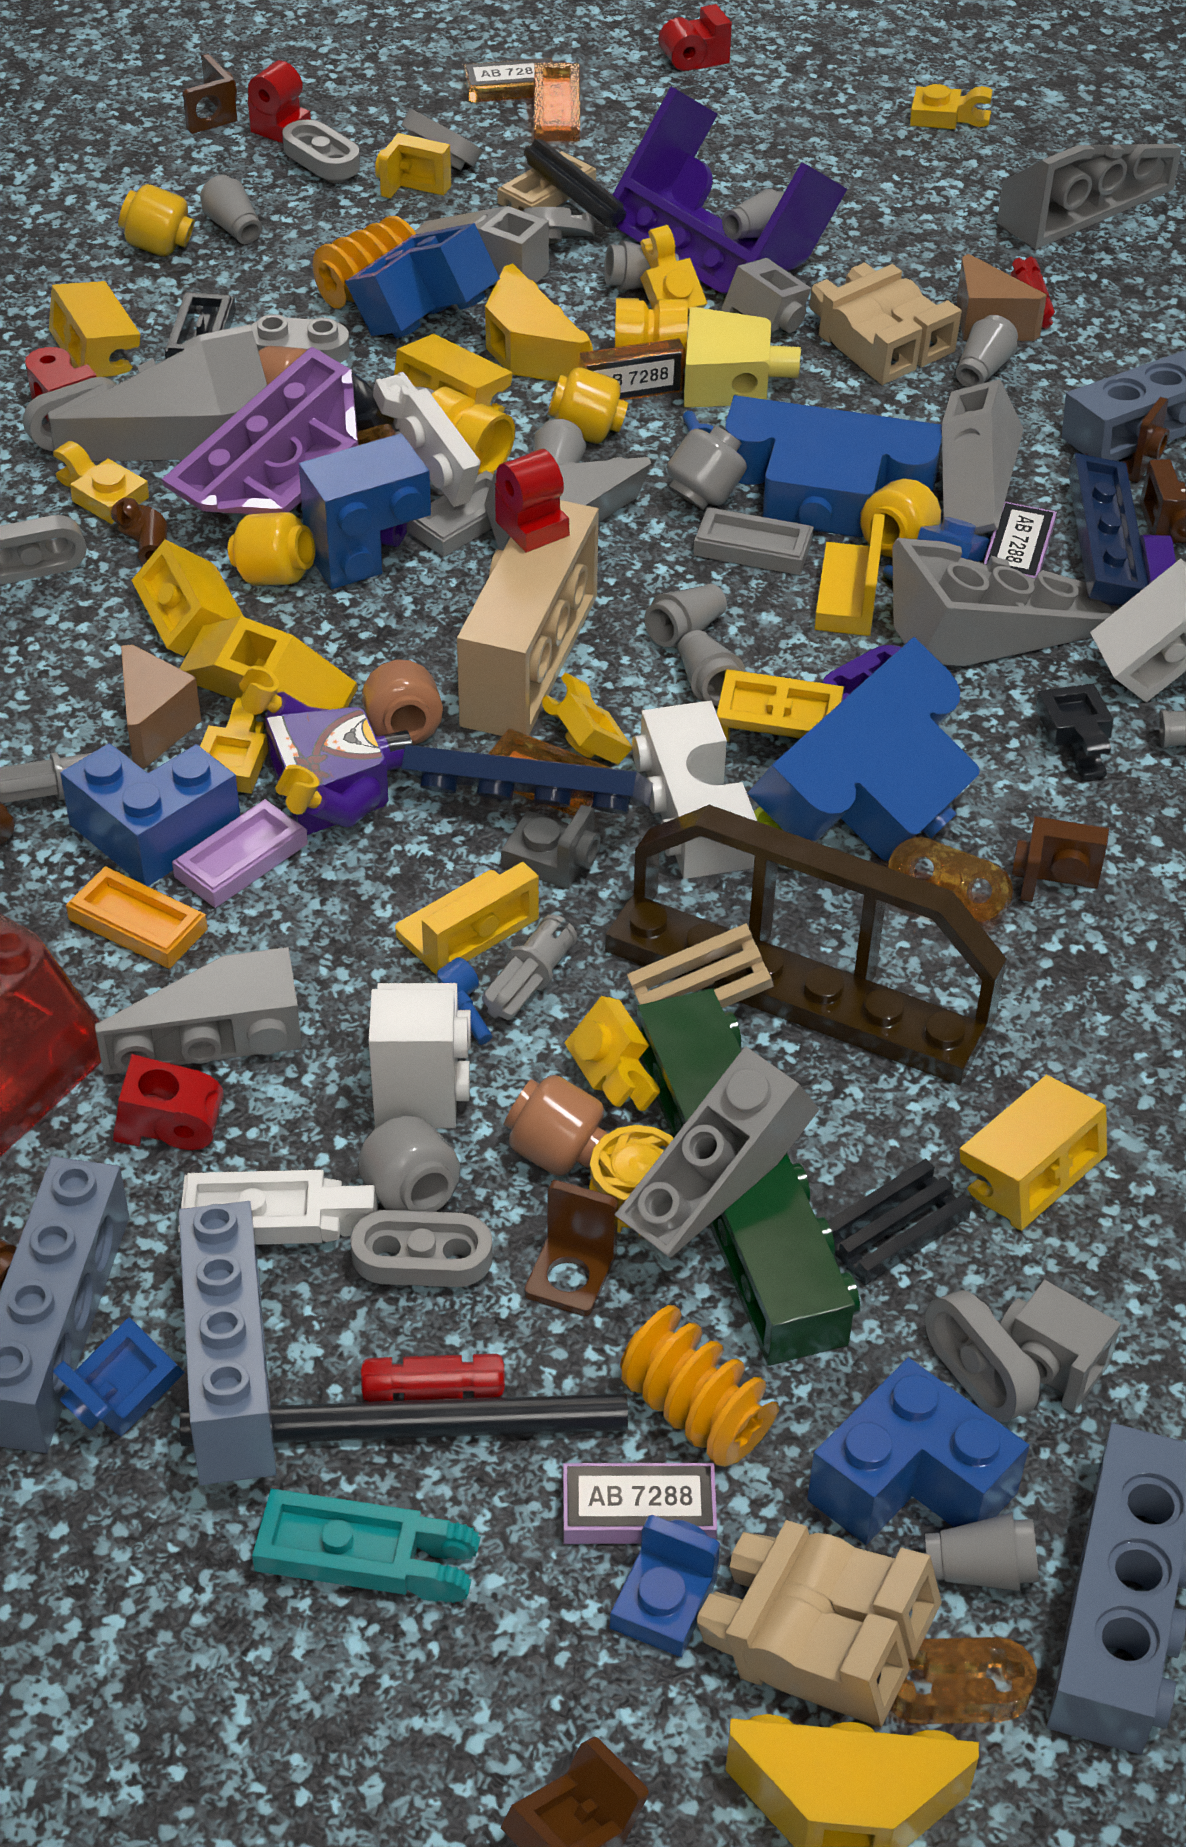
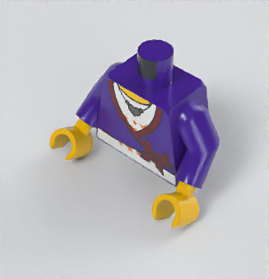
[239,666,413,835]

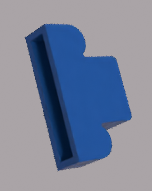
[725,395,942,537]
[747,637,980,861]

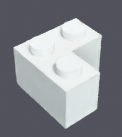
[1090,559,1186,702]
[369,983,471,1128]

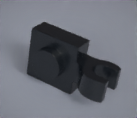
[1035,683,1114,780]

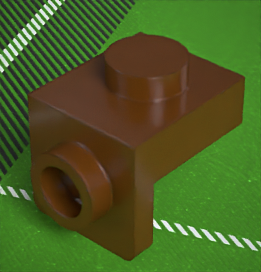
[501,1737,649,1847]

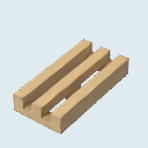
[497,151,596,211]
[627,923,774,1008]

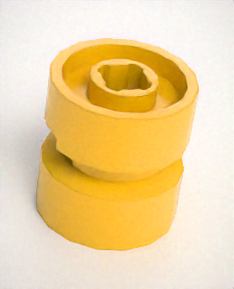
[615,298,688,367]
[431,387,515,475]

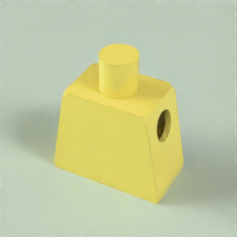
[684,307,801,408]

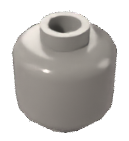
[666,425,747,510]
[358,1115,460,1212]

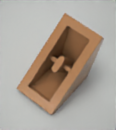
[956,254,1047,341]
[121,645,201,768]

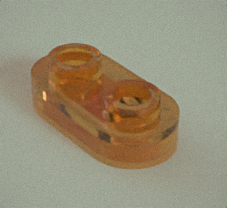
[888,837,1013,923]

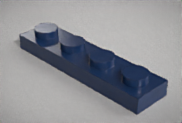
[1068,453,1149,606]
[401,745,653,814]

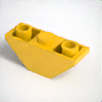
[485,263,593,382]
[179,616,358,712]
[726,1714,979,1847]

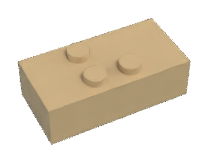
[457,500,599,742]

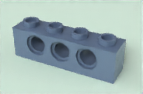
[1062,350,1186,461]
[0,1156,130,1454]
[179,1201,277,1485]
[1047,1423,1186,1755]

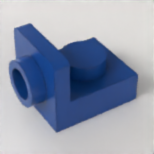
[610,1515,720,1658]

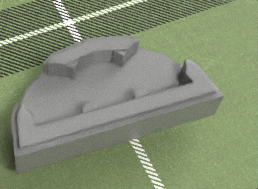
[523,207,595,244]

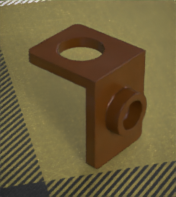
[183,53,238,134]
[1085,396,1170,483]
[525,1180,618,1316]

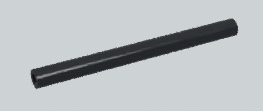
[180,1393,628,1446]

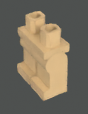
[809,262,962,385]
[697,1520,942,1728]

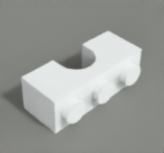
[632,700,757,879]

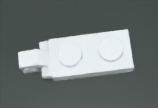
[373,372,481,507]
[178,1170,378,1244]

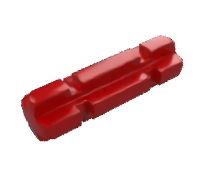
[1010,256,1055,329]
[361,1354,505,1402]

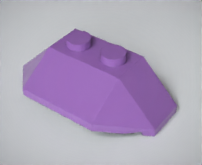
[161,346,359,514]

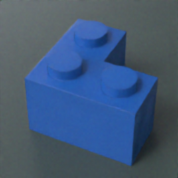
[345,223,500,338]
[298,433,431,590]
[60,743,240,886]
[807,1357,1030,1545]

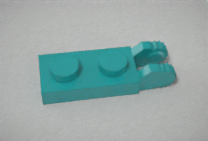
[252,1488,481,1604]

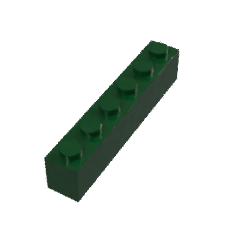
[637,988,860,1366]

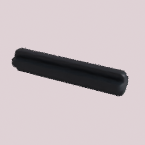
[524,139,627,228]

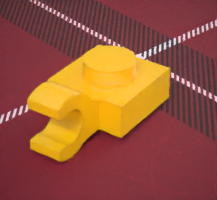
[910,84,993,129]
[640,225,708,315]
[53,441,149,524]
[542,672,632,765]
[200,698,268,794]
[564,996,660,1111]

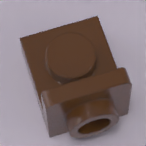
[1139,459,1186,543]
[1012,816,1109,902]

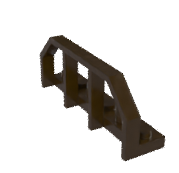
[605,804,1007,1086]

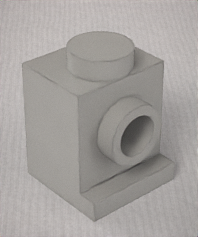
[721,258,812,333]
[1000,1280,1121,1414]

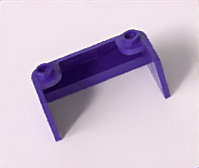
[612,86,847,295]

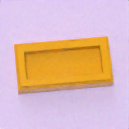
[66,866,208,969]

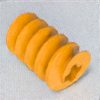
[313,216,416,309]
[620,1305,779,1467]

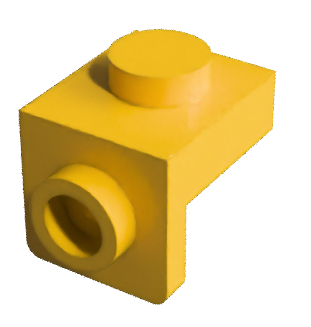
[375,133,451,198]

